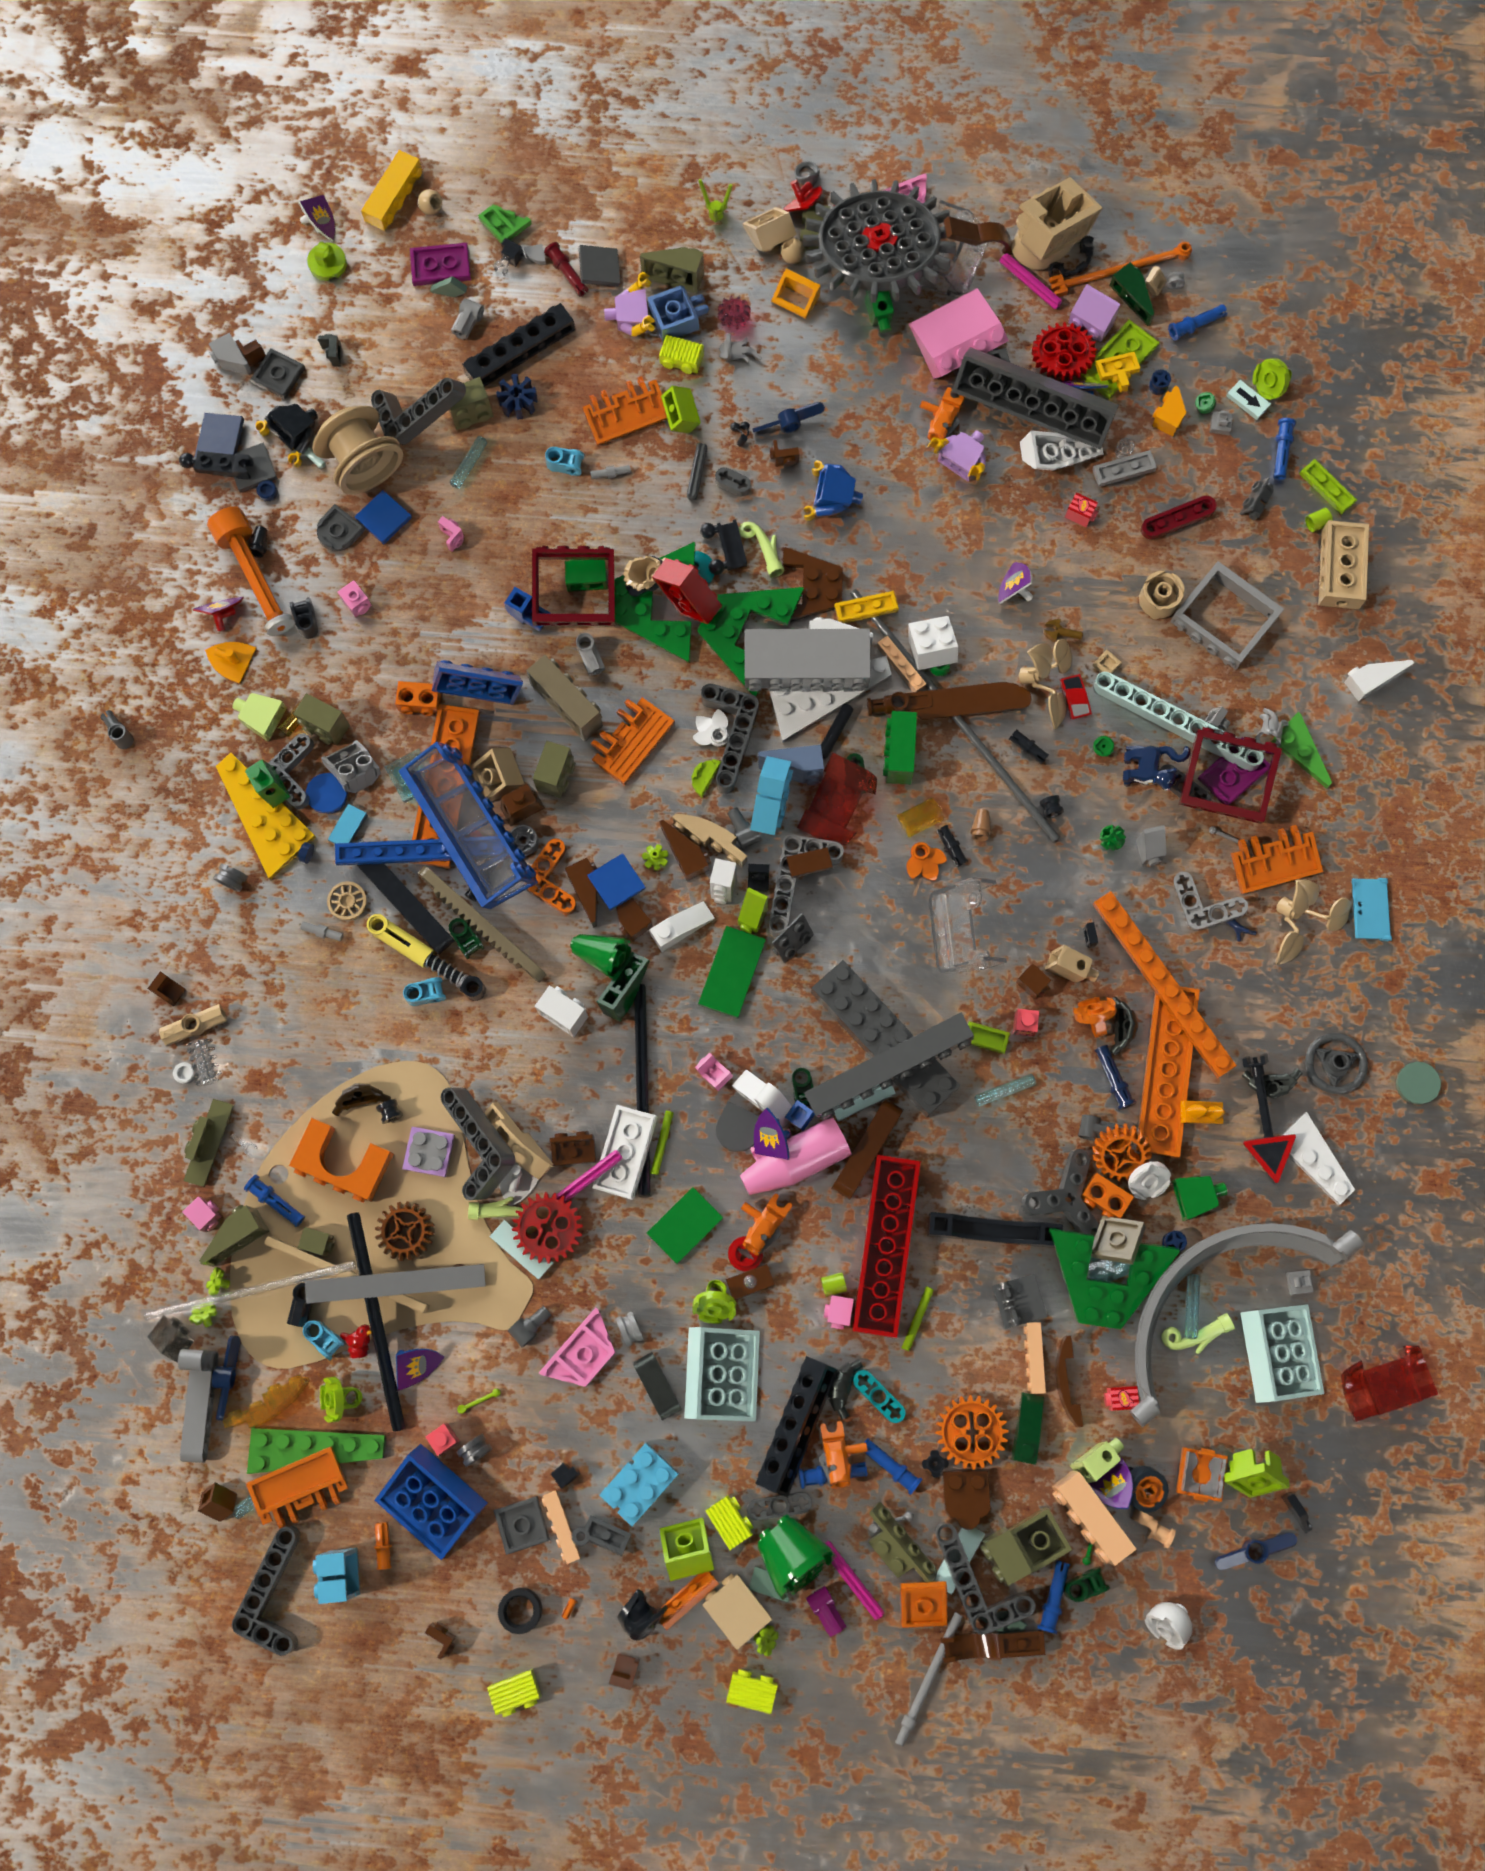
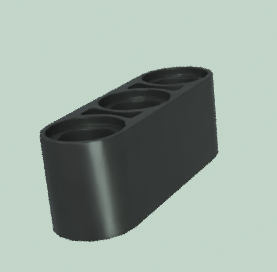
[632,1352,682,1420]

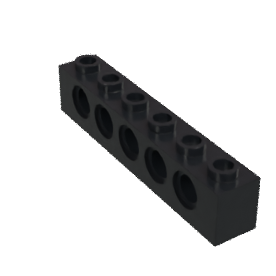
[462,303,576,387]
[755,1356,838,1498]

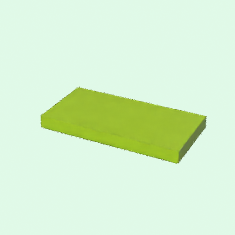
[1080,319,1160,399]

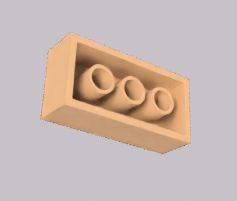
[1051,1470,1136,1566]

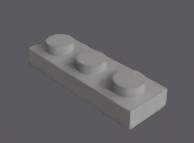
[1092,450,1157,487]

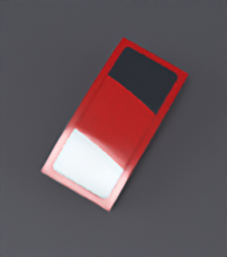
[1060,674,1092,719]

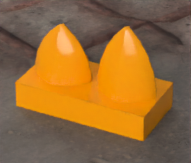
[1181,1101,1226,1125]

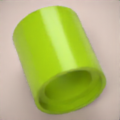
[1305,508,1333,532]
[821,1272,847,1297]

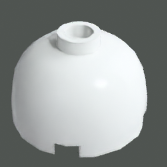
[1145,1602,1192,1650]

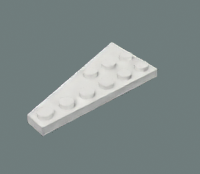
[768,656,892,743]

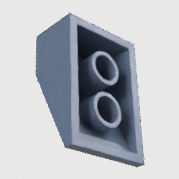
[758,745,824,785]

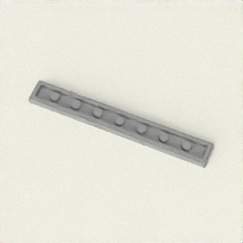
[305,1264,485,1304]

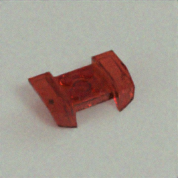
[797,752,877,845]
[1341,1345,1438,1422]

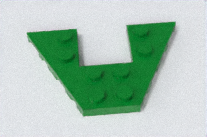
[614,542,696,663]
[697,587,804,698]
[1049,1228,1180,1329]

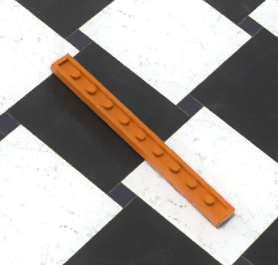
[1093,891,1237,1079]

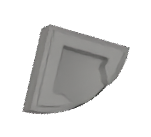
[523,244,546,265]

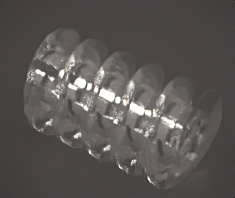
[187,1039,222,1086]

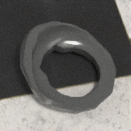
[795,161,820,188]

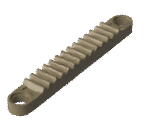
[418,865,546,982]

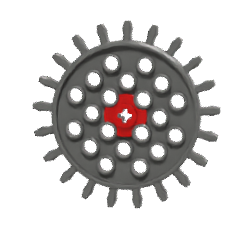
[803,179,956,303]

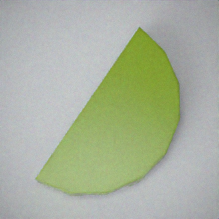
[692,759,721,798]

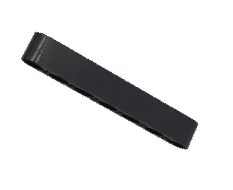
[355,838,455,955]

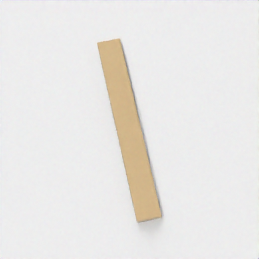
[264,1236,430,1313]

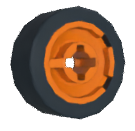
[1130,1466,1169,1513]

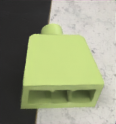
[232,693,287,742]
[1070,1438,1124,1483]

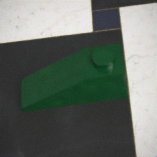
[1109,262,1154,326]
[597,952,650,1022]
[1010,1392,1044,1465]

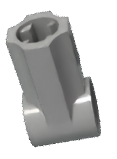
[451,298,484,340]
[576,633,605,676]

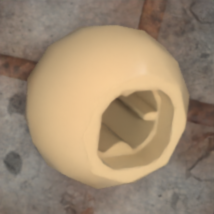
[418,189,442,215]
[781,238,805,264]

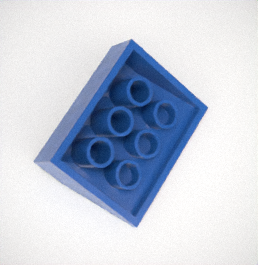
[432,660,523,705]
[374,1444,488,1560]

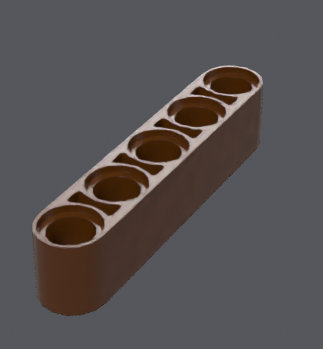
[831,1099,904,1200]

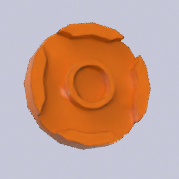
[1073,997,1117,1038]

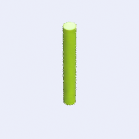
[650,1111,674,1176]
[901,1286,934,1351]

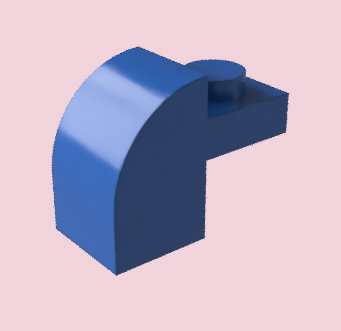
[504,587,551,632]

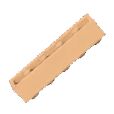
[877,636,927,692]
[1023,1322,1046,1394]
[542,1490,581,1564]

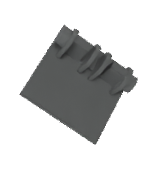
[772,913,814,963]
[992,1274,1047,1329]

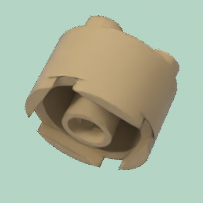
[1139,571,1184,619]

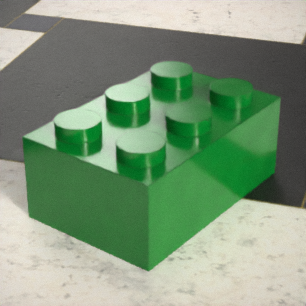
[883,711,917,785]

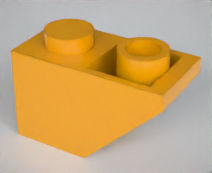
[1152,385,1186,437]

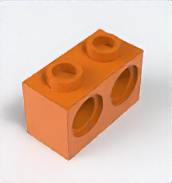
[395,681,442,716]
[1081,1173,1134,1218]

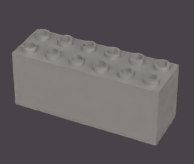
[745,629,870,691]

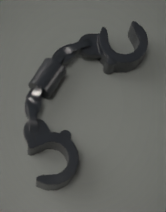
[1048,236,1094,278]

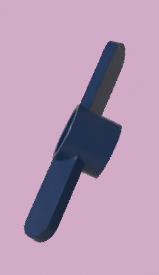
[752,402,825,433]
[212,1335,240,1421]
[1215,1533,1297,1570]

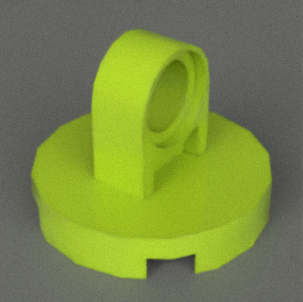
[307,242,347,281]
[1253,358,1292,400]
[692,1280,736,1324]
[320,1377,362,1423]

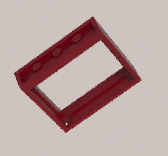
[532,545,615,626]
[1178,727,1282,824]

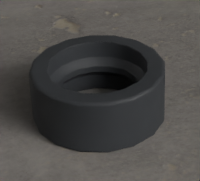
[497,1588,542,1634]

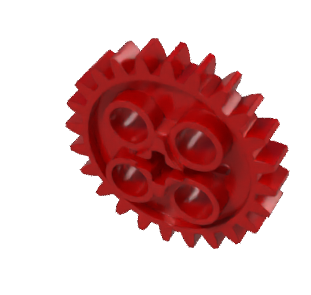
[1032,322,1097,381]
[512,1192,583,1264]

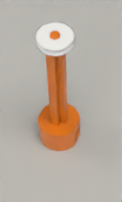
[207,506,295,636]

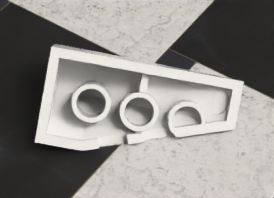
[1020,431,1104,470]

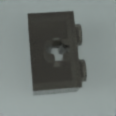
[147,1315,195,1363]

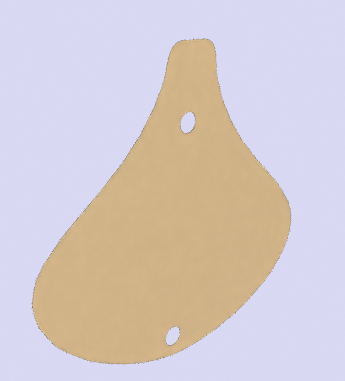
[230,1061,533,1369]

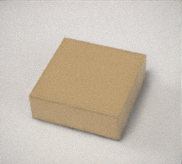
[1145,267,1167,296]
[1092,650,1122,674]

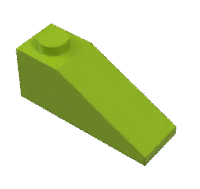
[738,887,768,934]

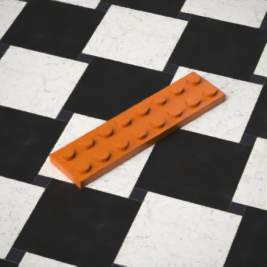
[409,704,480,869]
[1135,986,1200,1158]

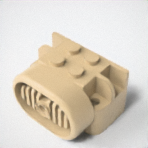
[1011,177,1102,270]

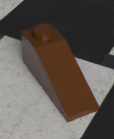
[659,820,711,881]
[565,858,598,928]
[616,897,653,941]

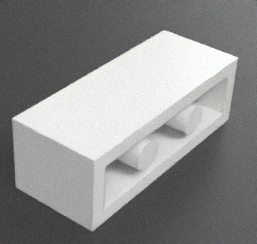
[710,858,737,904]

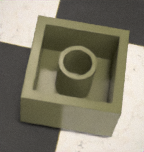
[449,377,494,430]
[293,693,350,746]
[533,740,576,798]
[1008,1507,1072,1573]
[980,1527,1032,1586]

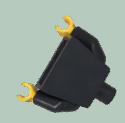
[255,404,318,468]

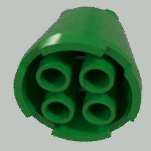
[757,1514,836,1600]

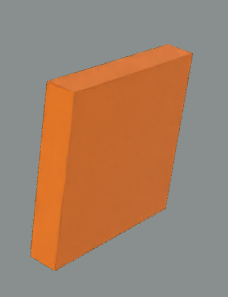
[900,1581,948,1628]

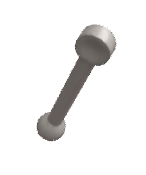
[1209,826,1250,848]
[869,1511,914,1533]

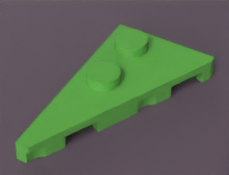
[1271,712,1332,789]

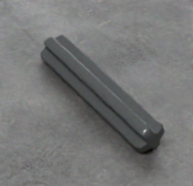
[687,443,707,500]

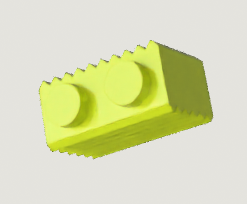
[659,335,704,374]
[705,1495,754,1550]
[487,1669,542,1717]
[726,1669,778,1714]

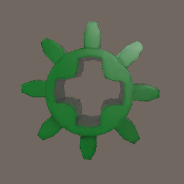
[1099,825,1126,851]

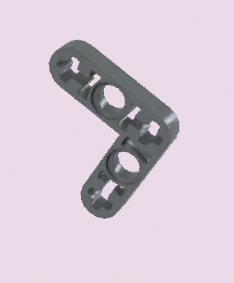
[268,733,314,809]

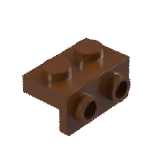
[550,1131,596,1166]

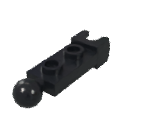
[179,451,254,480]

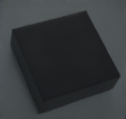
[1083,922,1098,948]

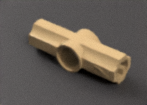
[159,1004,227,1046]

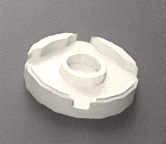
[1128,1161,1171,1200]

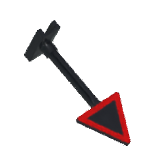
[1242,1053,1296,1183]

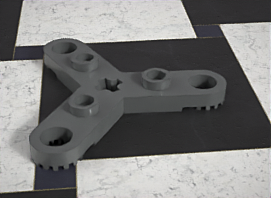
[1021,1149,1099,1234]

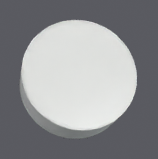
[173,1062,196,1085]

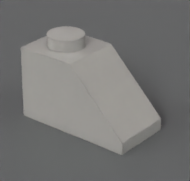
[208,333,252,375]
[1136,825,1167,866]

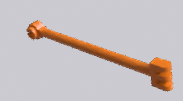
[1049,242,1192,297]

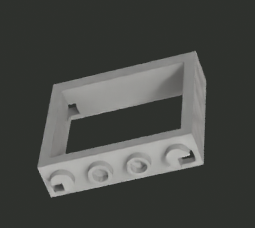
[1170,561,1284,670]

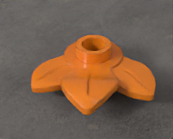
[906,842,947,881]

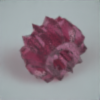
[718,295,751,330]

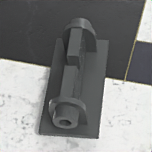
[1239,477,1274,520]

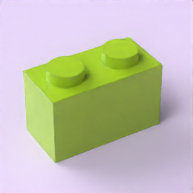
[661,385,701,433]

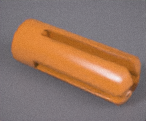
[561,1598,577,1620]

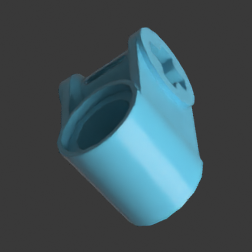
[545,447,585,476]
[403,977,446,1006]
[303,1320,346,1360]

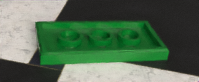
[698,926,766,1019]

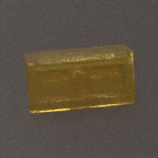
[277,698,303,737]
[896,797,944,837]

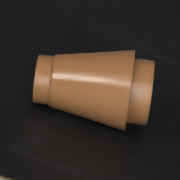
[970,809,991,841]

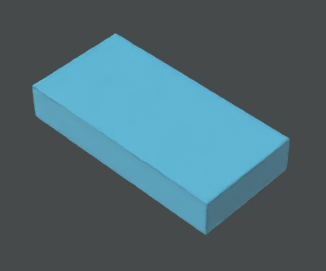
[328,804,367,844]

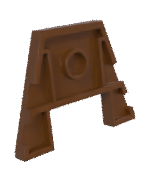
[783,547,843,620]

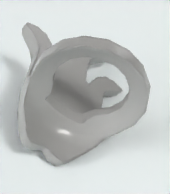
[719,333,762,363]
[1256,708,1288,747]

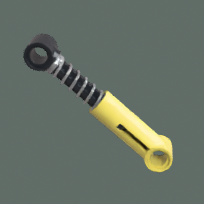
[367,914,486,1001]

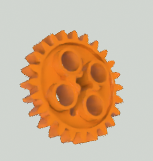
[935,1395,1009,1470]

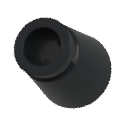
[248,526,267,558]

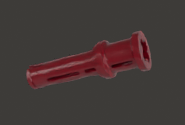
[544,242,589,297]

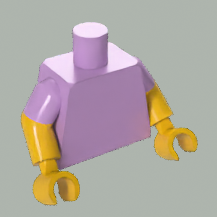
[604,272,655,337]
[927,431,986,482]

